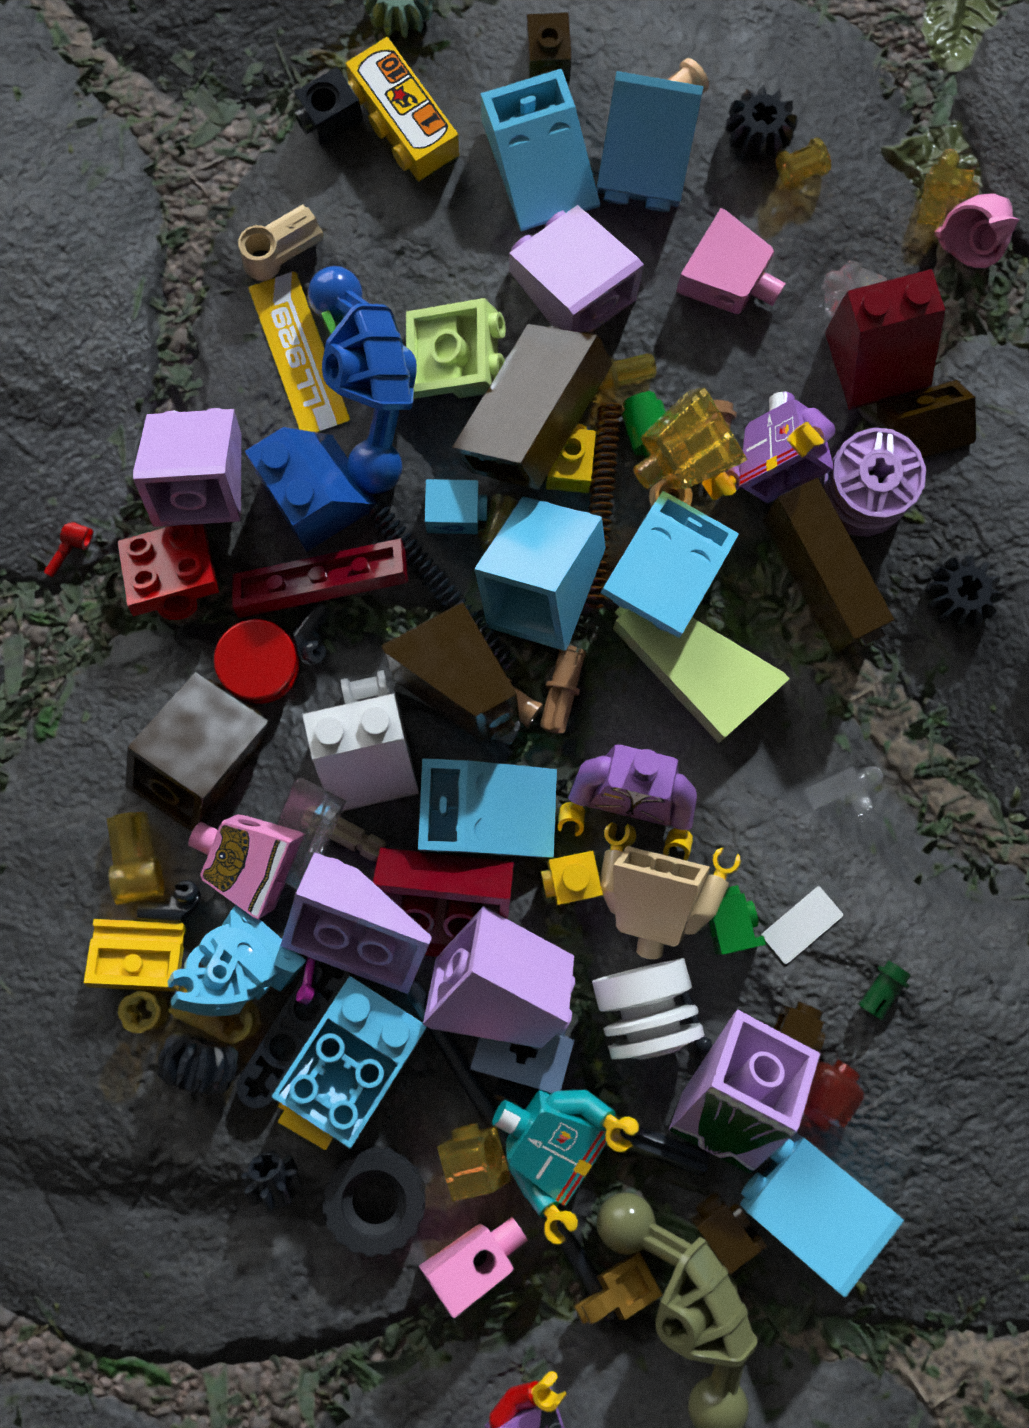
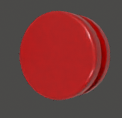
[214,619,300,704]

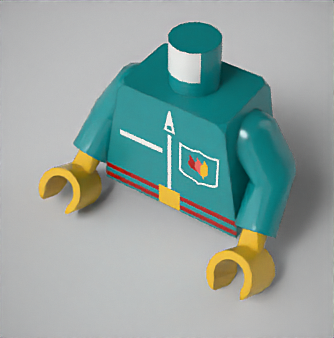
[492,1090,639,1244]

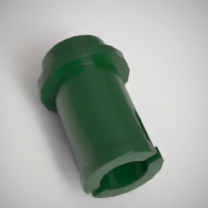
[858,960,911,1021]

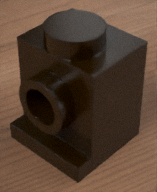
[773,1001,825,1053]
[691,1193,767,1274]

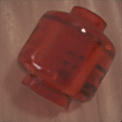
[803,1059,865,1131]

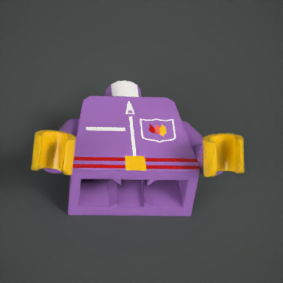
[702,392,835,503]

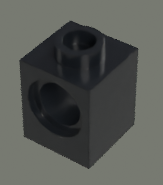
[294,67,363,146]

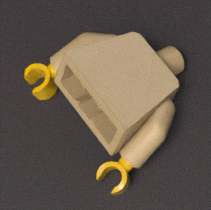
[600,822,741,959]

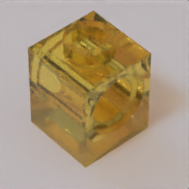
[437,1123,511,1202]

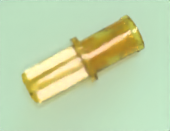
[597,353,657,392]

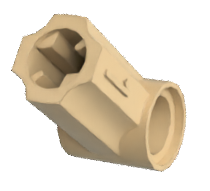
[238,204,324,281]

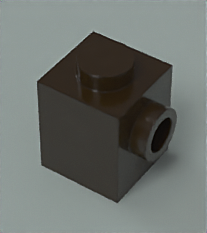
[526,12,572,82]

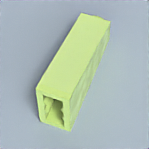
[613,607,790,743]

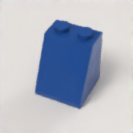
[245,427,377,552]

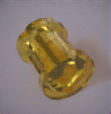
[776,137,831,190]
[118,990,169,1033]

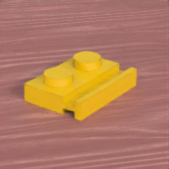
[84,919,186,992]

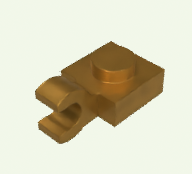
[574,1252,663,1324]

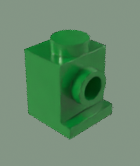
[708,885,766,955]

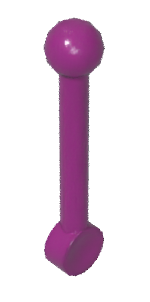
[296,956,316,1005]

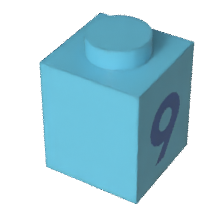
[425,479,487,534]

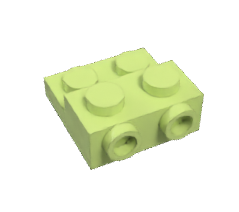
[406,298,506,399]

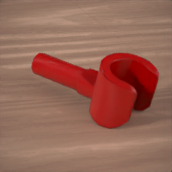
[43,522,94,577]

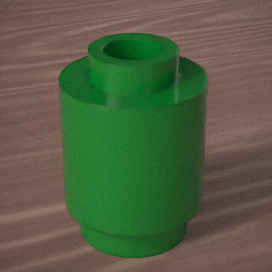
[622,391,670,459]

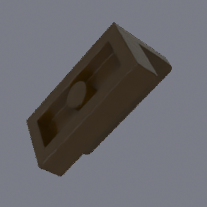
[877,380,976,458]

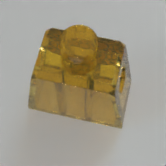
[633,387,748,489]

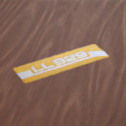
[249,271,350,432]

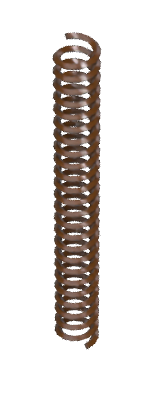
[584,402,623,609]

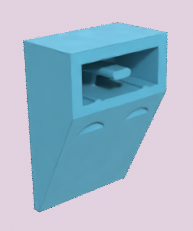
[481,69,600,231]
[601,491,739,638]
[418,759,557,858]
[271,976,427,1148]

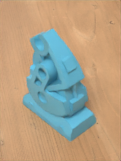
[167,905,306,1016]

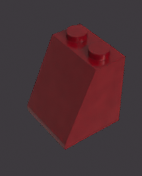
[825,269,945,410]

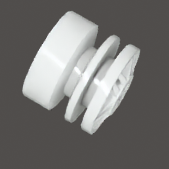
[592,958,705,1060]

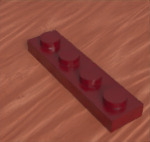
[232,538,408,618]

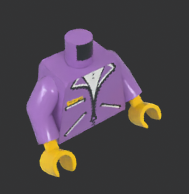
[557,745,697,861]

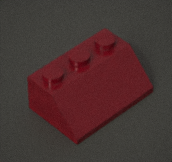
[373,847,514,957]

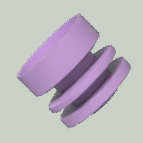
[819,427,926,537]

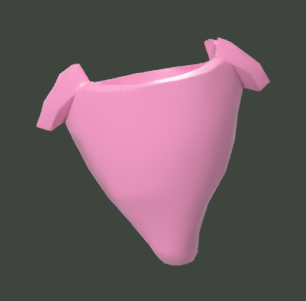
[934,194,1020,268]

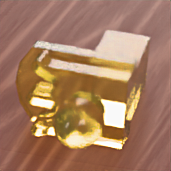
[918,149,980,226]

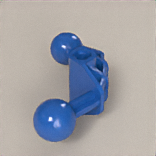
[308,266,417,494]

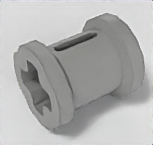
[341,670,390,704]

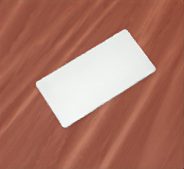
[761,886,843,964]

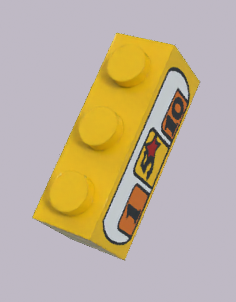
[345,37,459,181]

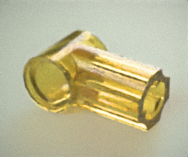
[106,811,164,905]

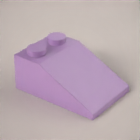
[280,852,432,994]

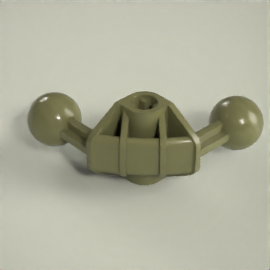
[597,1192,757,1428]

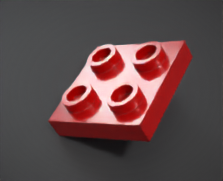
[118,524,219,620]

